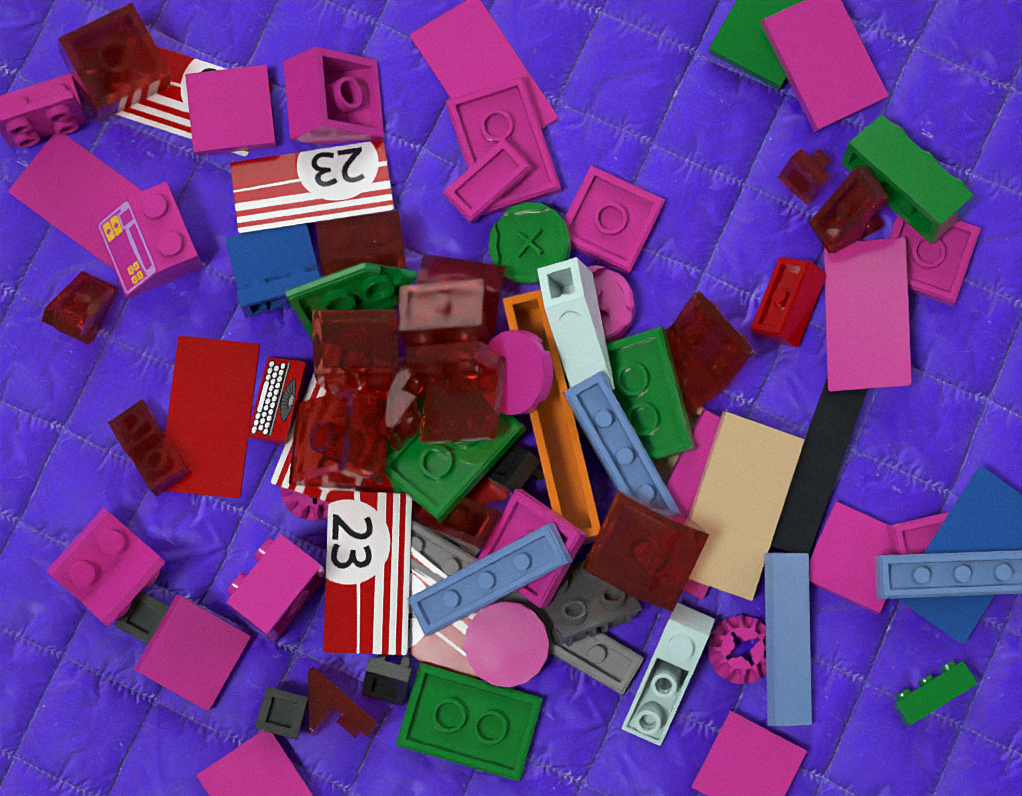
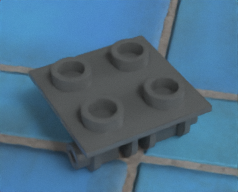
[544,551,642,647]

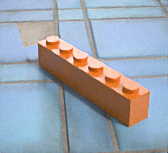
[503,289,604,546]

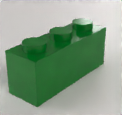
[841,115,974,245]

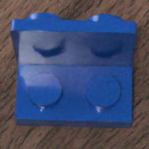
[226,223,321,318]

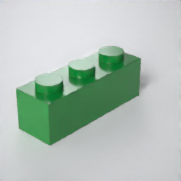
[892,660,978,727]

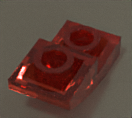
[386,352,429,451]
[108,399,191,497]

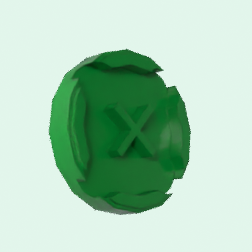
[488,202,572,286]

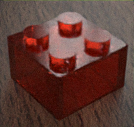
[58,2,171,123]

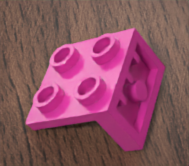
[0,73,88,148]
[46,507,165,626]

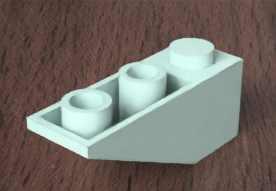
[537,257,615,390]
[621,602,715,746]

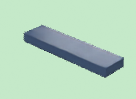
[562,371,684,541]
[407,522,573,637]
[874,550,1022,599]
[764,553,812,726]

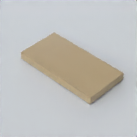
[670,412,805,601]

